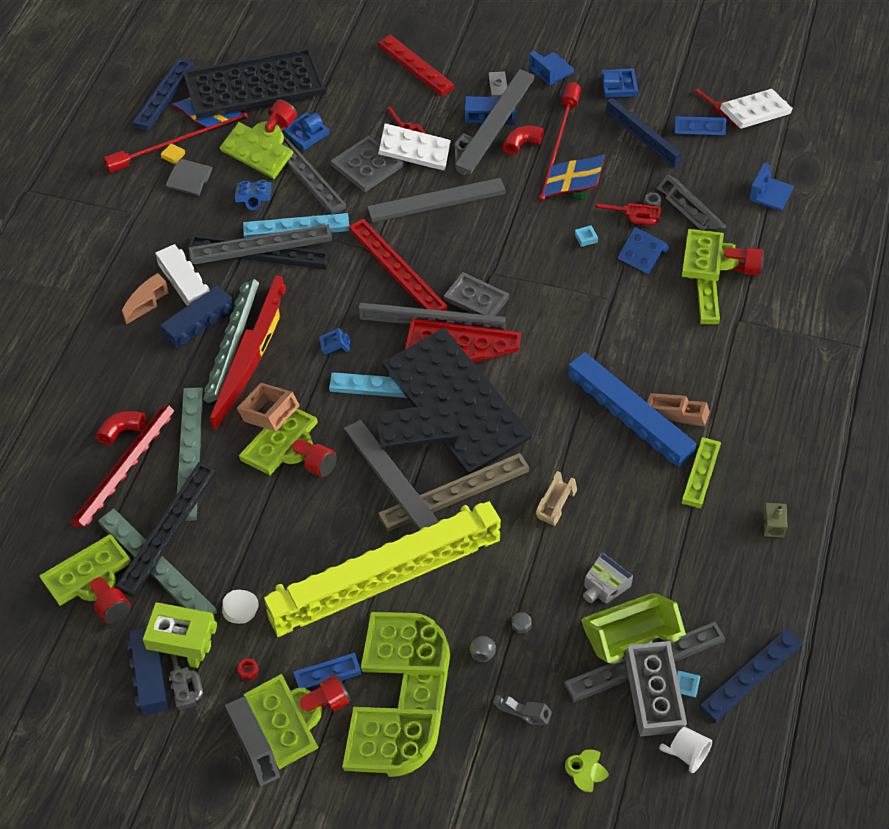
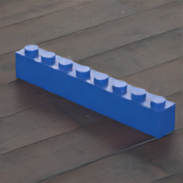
[568,352,696,467]

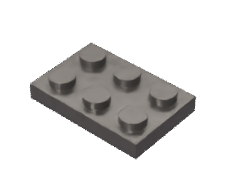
[444,272,509,316]

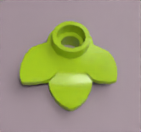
[565,749,609,792]

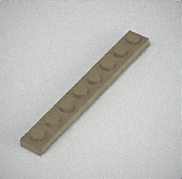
[379,453,529,532]

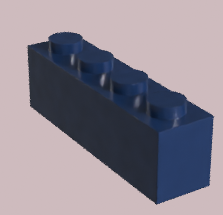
[160,286,234,349]
[127,627,169,716]

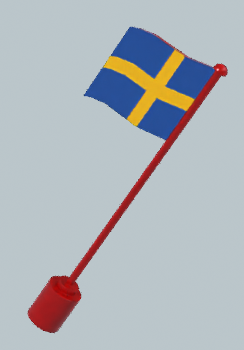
[539,82,605,201]
[103,98,248,173]

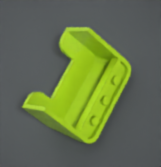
[581,594,686,664]

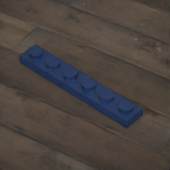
[133,58,194,131]
[606,98,681,168]
[699,628,803,723]

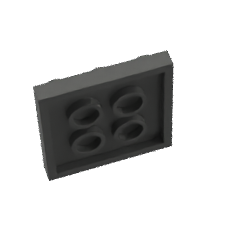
[331,136,403,192]

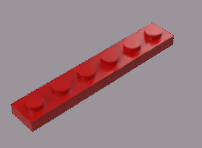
[378,34,454,96]

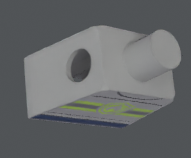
[583,553,633,603]

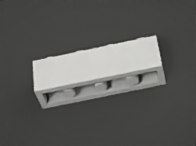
[156,244,210,306]

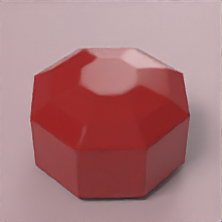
[237,658,259,681]

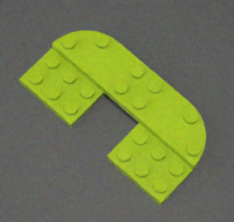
[342,612,450,777]

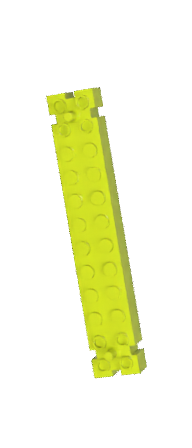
[264,501,501,637]

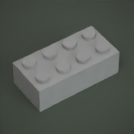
[624,641,687,737]

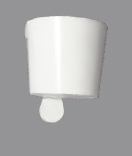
[659,727,712,773]

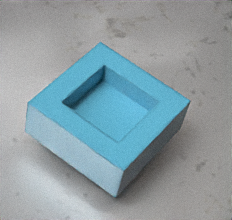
[575,226,598,247]
[677,671,700,697]

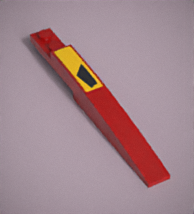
[210,275,286,429]

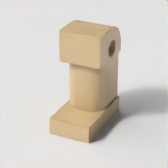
[536,471,577,526]

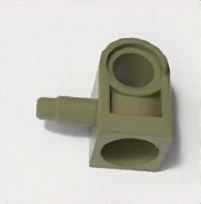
[763,502,787,538]

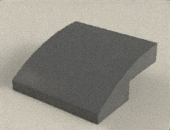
[166,159,212,196]

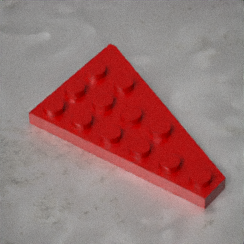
[405,318,521,363]

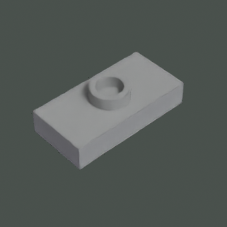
[489,71,507,97]

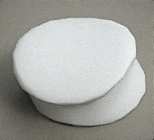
[222,590,259,624]

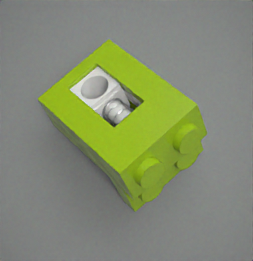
[143,602,217,668]

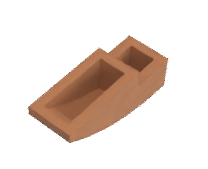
[122,273,168,324]
[647,393,710,427]

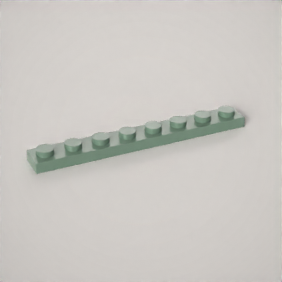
[203,279,259,403]
[177,388,204,521]
[98,509,217,615]

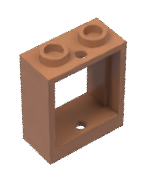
[237,383,300,431]

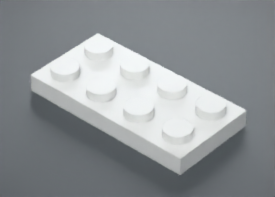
[720,89,793,129]
[378,124,451,170]

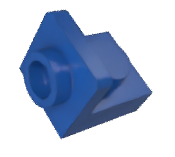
[319,328,350,355]

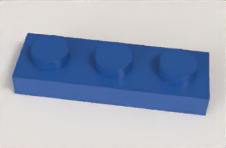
[674,116,726,135]
[294,653,361,691]

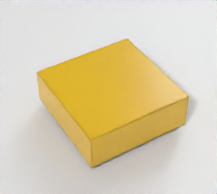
[161,144,185,164]

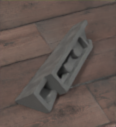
[657,175,727,231]

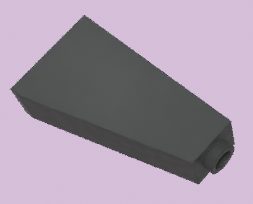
[225,696,280,787]

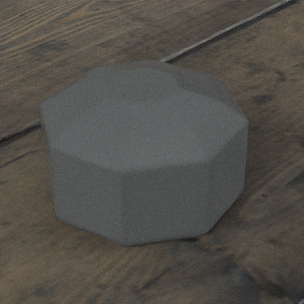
[644,192,661,207]
[512,612,531,634]

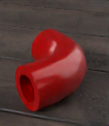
[502,125,544,155]
[95,411,146,445]

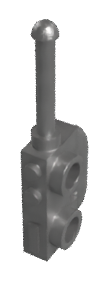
[169,654,203,710]

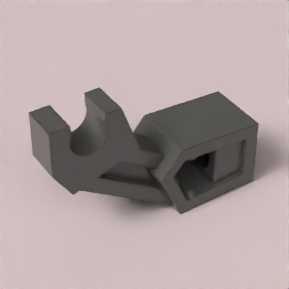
[454,133,473,175]
[493,695,552,725]

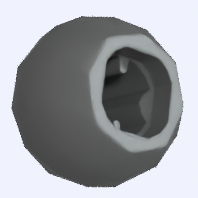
[469,636,496,662]

